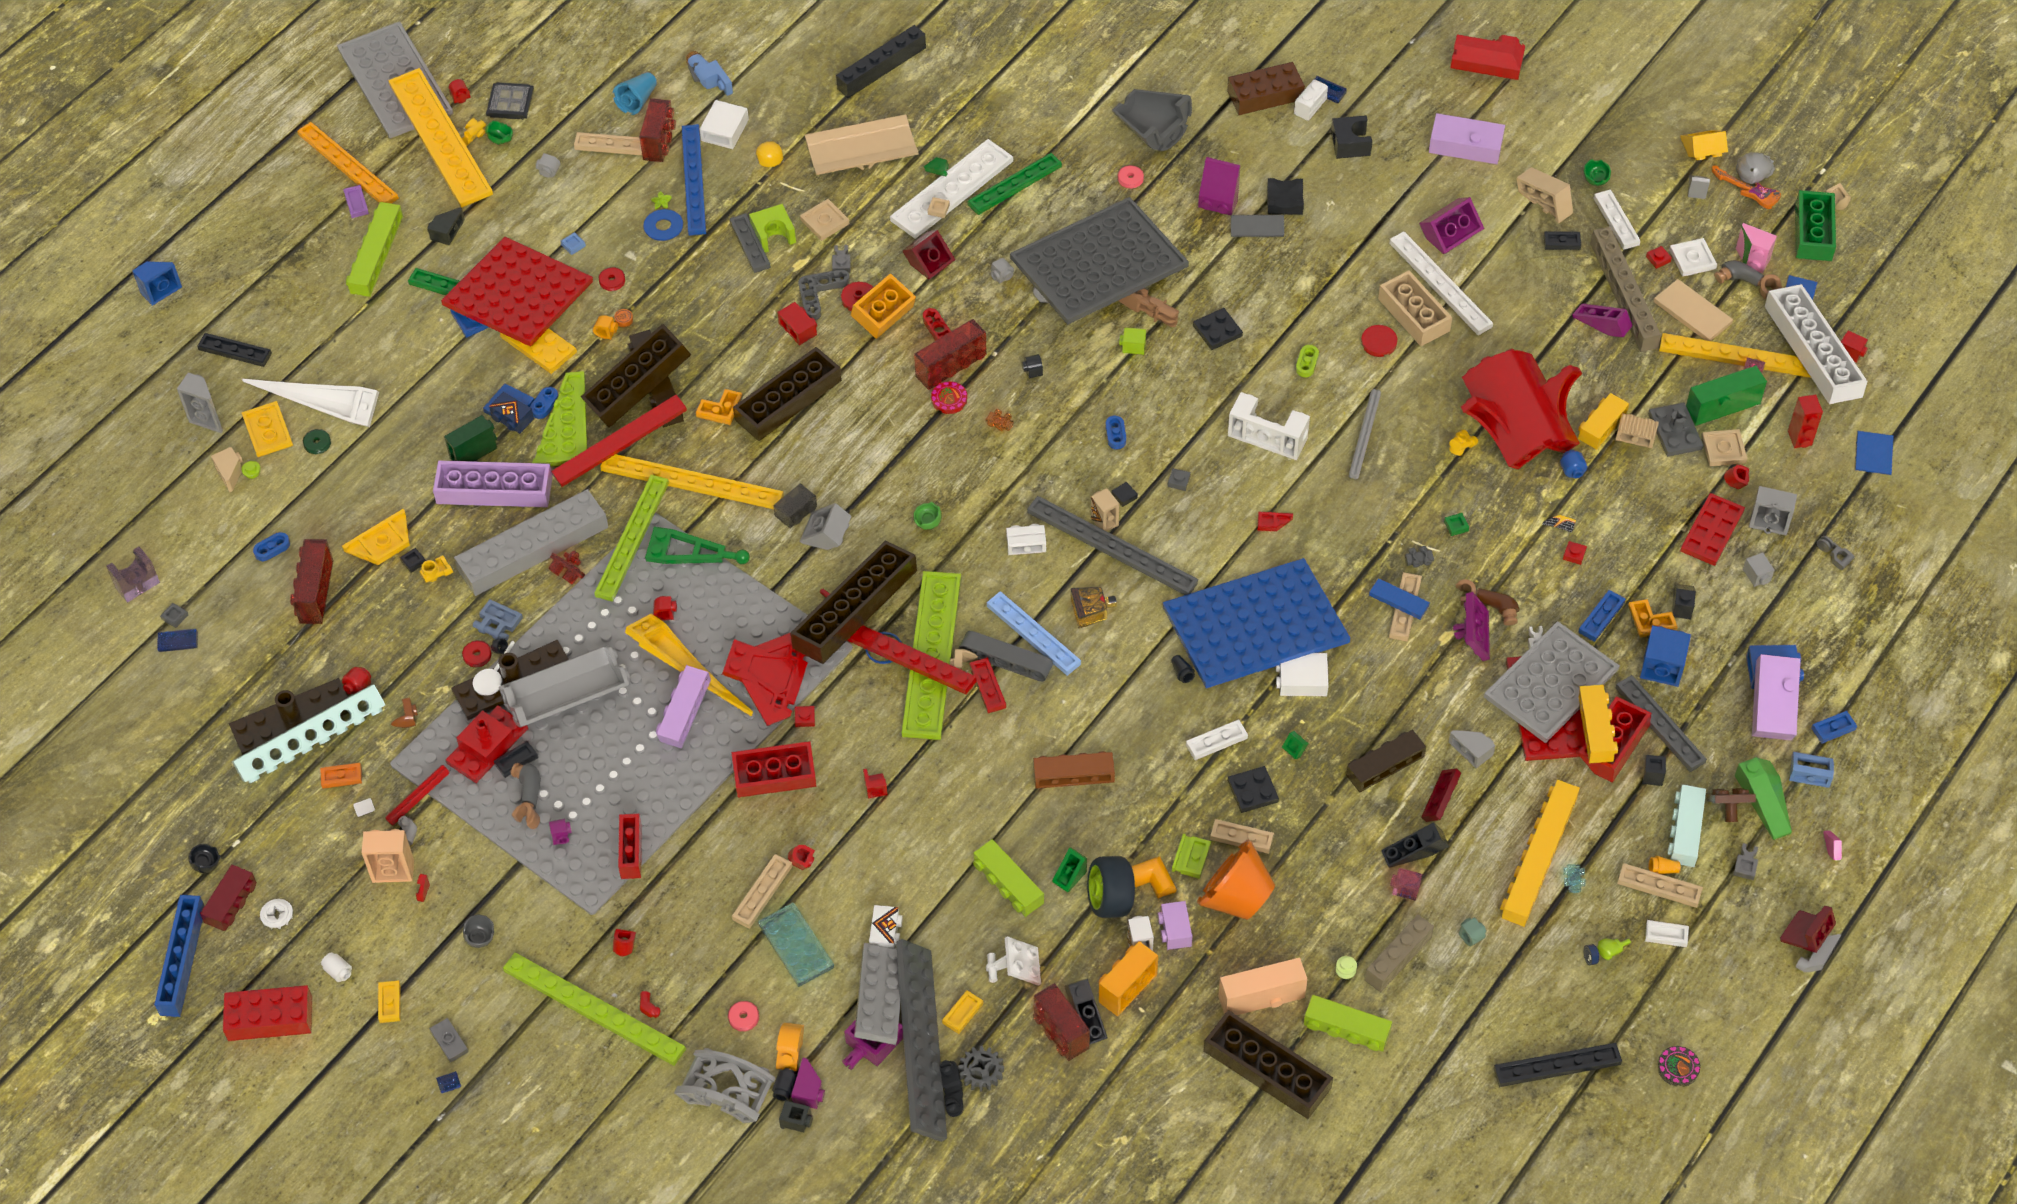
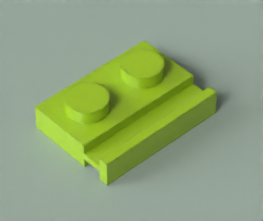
[1172,834,1211,879]

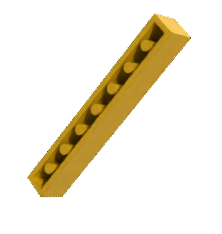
[1500,780,1580,927]

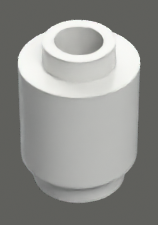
[321,952,352,982]

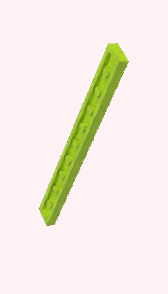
[503,952,686,1066]

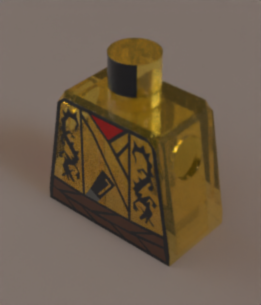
[1070,587,1117,629]

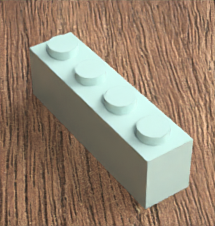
[1667,785,1706,867]

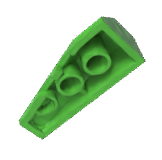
[1735,757,1792,840]

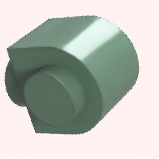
[1459,917,1486,946]

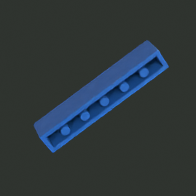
[154,895,205,1017]

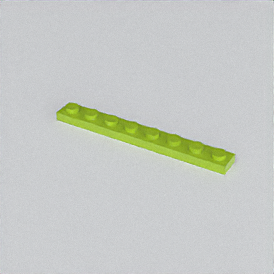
[594,475,669,602]

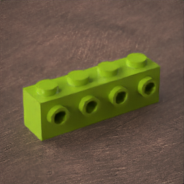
[973,839,1044,917]
[1304,995,1393,1052]

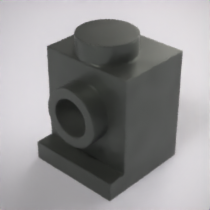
[779,1100,813,1133]

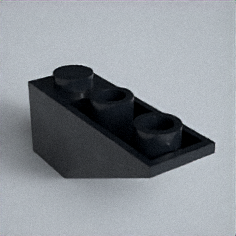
[1381,822,1450,868]
[1064,979,1108,1045]

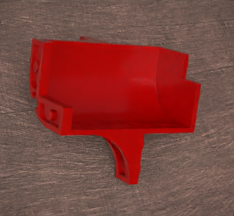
[1461,349,1582,470]

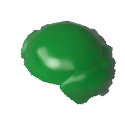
[485,120,513,144]

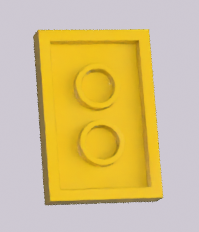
[241,401,293,458]

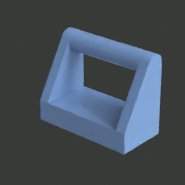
[1789,751,1834,788]

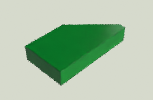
[924,157,949,177]

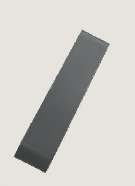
[958,631,1053,682]

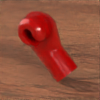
[640,991,661,1018]

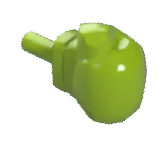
[1597,938,1631,960]

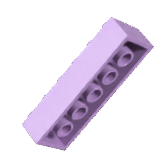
[433,461,553,507]

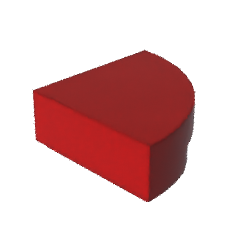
[416,874,430,902]

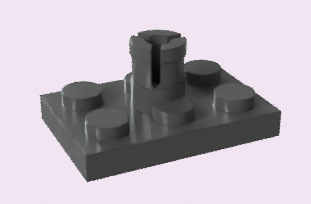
[1648,402,1703,457]

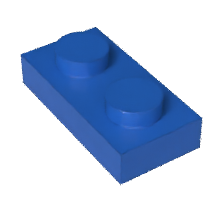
[1811,711,1857,744]

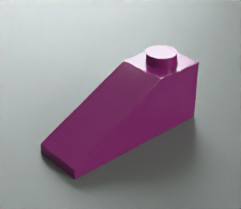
[1572,304,1632,337]

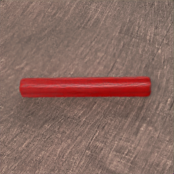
[385,765,450,825]

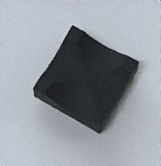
[1267,178,1304,215]

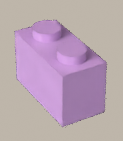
[1157,901,1192,950]

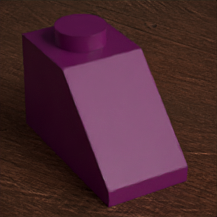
[792,1058,825,1109]

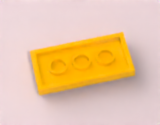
[500,328,577,374]

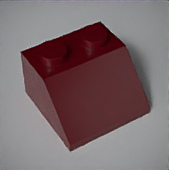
[902,230,956,279]

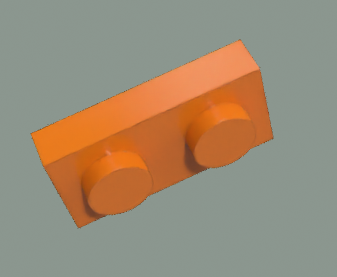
[320,763,362,789]

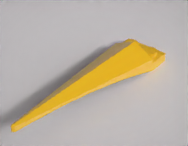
[625,614,753,716]

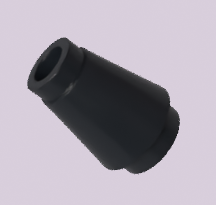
[1171,655,1195,683]

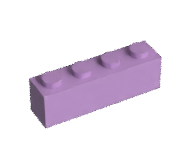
[656,665,711,749]

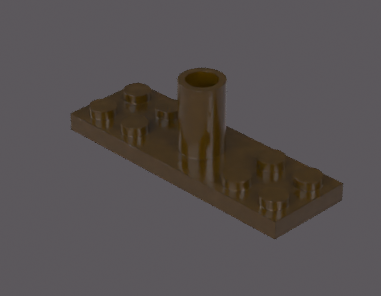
[451,639,569,720]
[228,678,349,755]

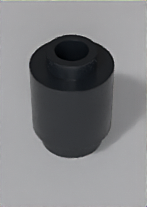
[772,1068,797,1101]

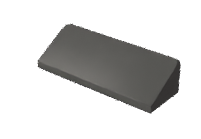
[1230,215,1284,237]

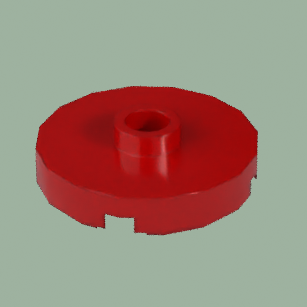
[841,281,874,312]

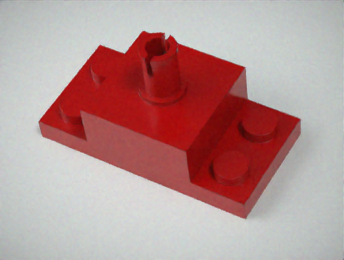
[446,705,528,783]

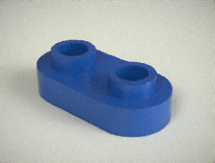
[530,387,558,419]
[1106,416,1126,449]
[253,532,290,561]

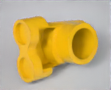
[462,118,486,146]
[1449,429,1478,456]
[419,555,453,583]

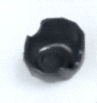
[188,844,221,873]

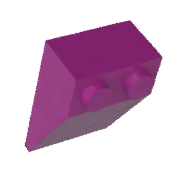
[1198,157,1240,216]

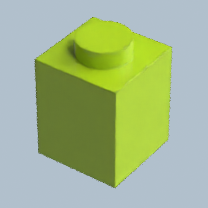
[1119,328,1146,355]

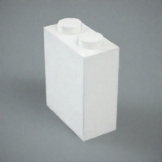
[700,100,749,149]
[1276,653,1328,696]

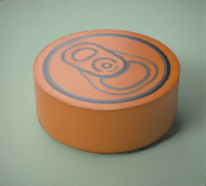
[614,309,633,327]

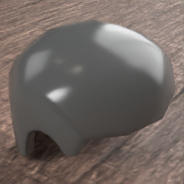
[463,914,494,948]

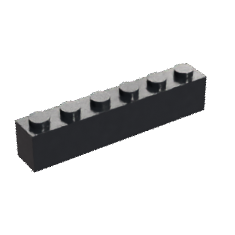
[836,25,926,98]

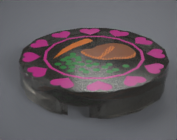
[1658,1046,1701,1087]

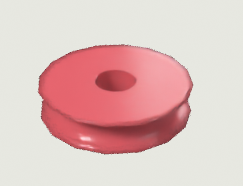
[1118,165,1144,189]
[728,1001,759,1031]

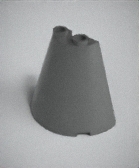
[1112,89,1192,151]

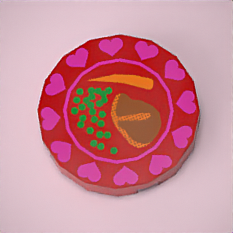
[931,381,967,414]

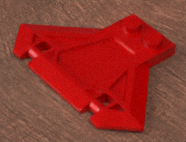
[721,633,808,726]

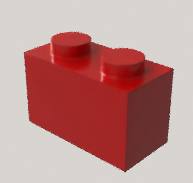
[777,302,817,346]

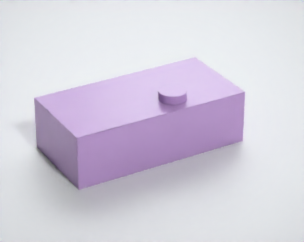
[1429,113,1505,164]
[1752,654,1800,740]

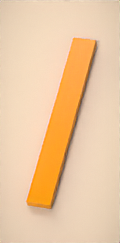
[297,122,399,204]

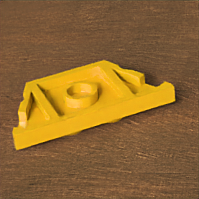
[342,509,410,565]

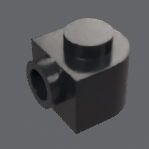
[1021,354,1043,379]

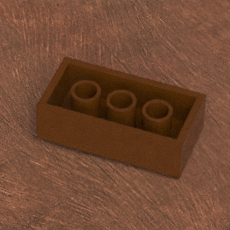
[1227,62,1305,115]

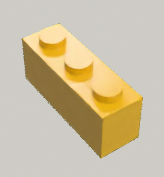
[1578,393,1629,450]

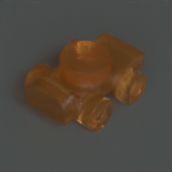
[985,409,1013,431]

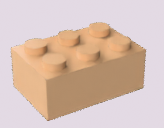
[362,829,414,883]

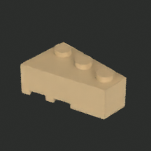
[1517,167,1573,224]

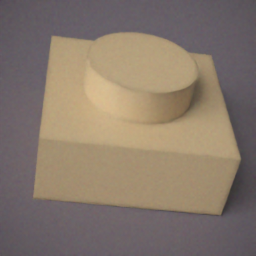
[928,197,950,218]

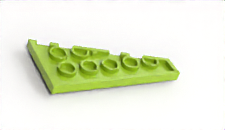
[532,371,588,467]

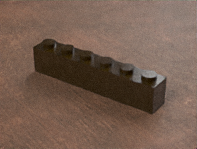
[627,329,684,428]

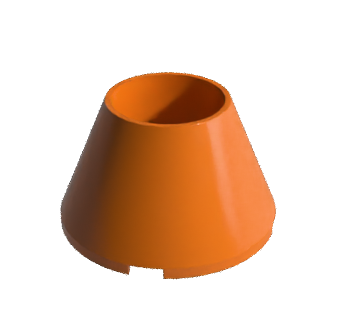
[1197,839,1275,920]

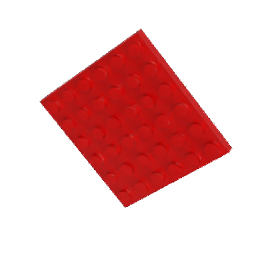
[441,237,593,347]

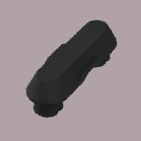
[940,1060,964,1117]

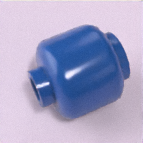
[1560,450,1587,479]

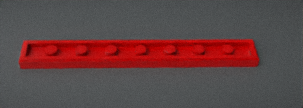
[551,395,687,487]

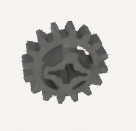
[959,1046,1004,1092]

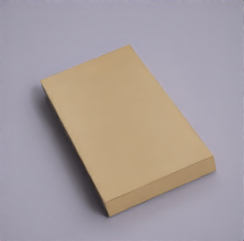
[1653,279,1733,341]

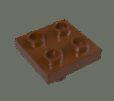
[1706,788,1756,822]

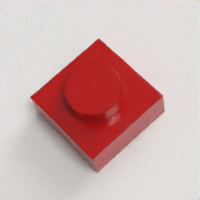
[1646,246,1672,269]
[1563,541,1587,565]
[795,706,815,727]

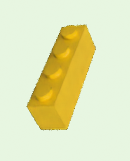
[1578,685,1618,763]

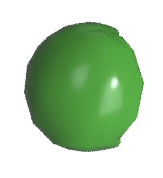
[913,502,942,530]

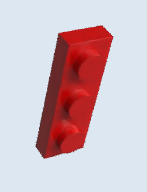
[969,657,1006,713]

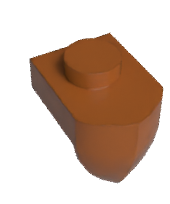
[391,697,418,728]

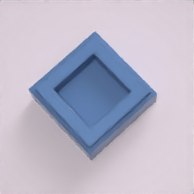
[560,232,586,255]

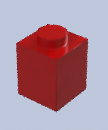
[1841,330,1868,363]

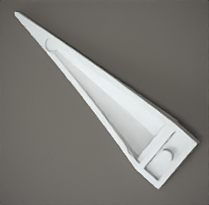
[242,379,379,427]

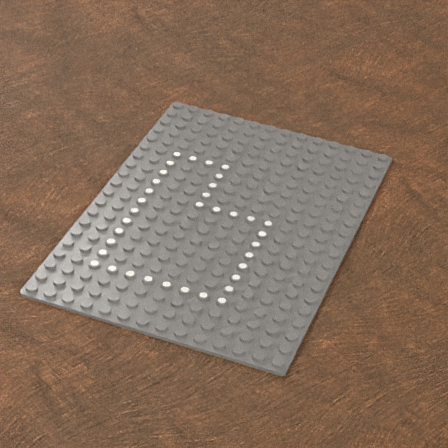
[390,512,853,915]

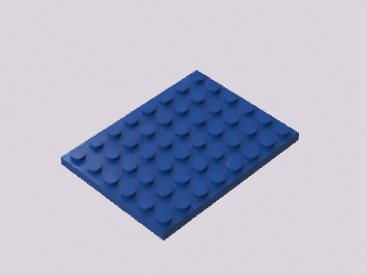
[1163,558,1350,688]

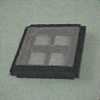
[486,82,534,120]

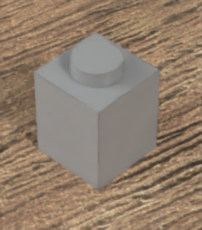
[1743,553,1774,587]

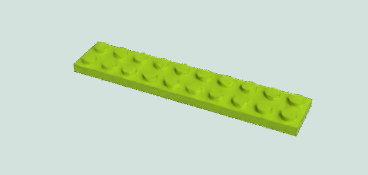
[902,571,961,740]

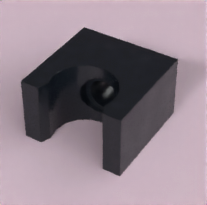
[1331,115,1372,159]

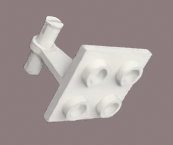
[986,936,1041,986]

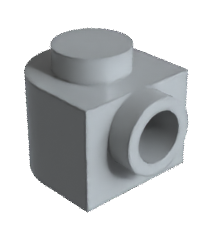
[536,153,561,178]
[991,258,1014,284]

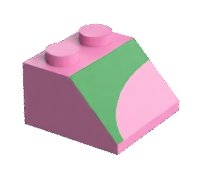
[1736,223,1777,274]

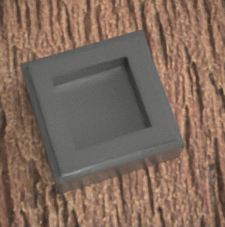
[160,603,188,628]

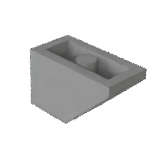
[1449,730,1495,768]

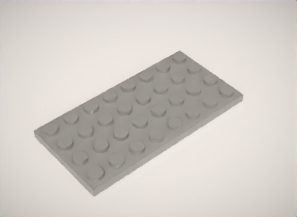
[337,21,453,139]

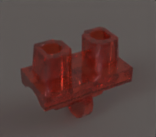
[548,551,585,584]

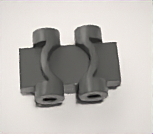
[1405,546,1434,567]

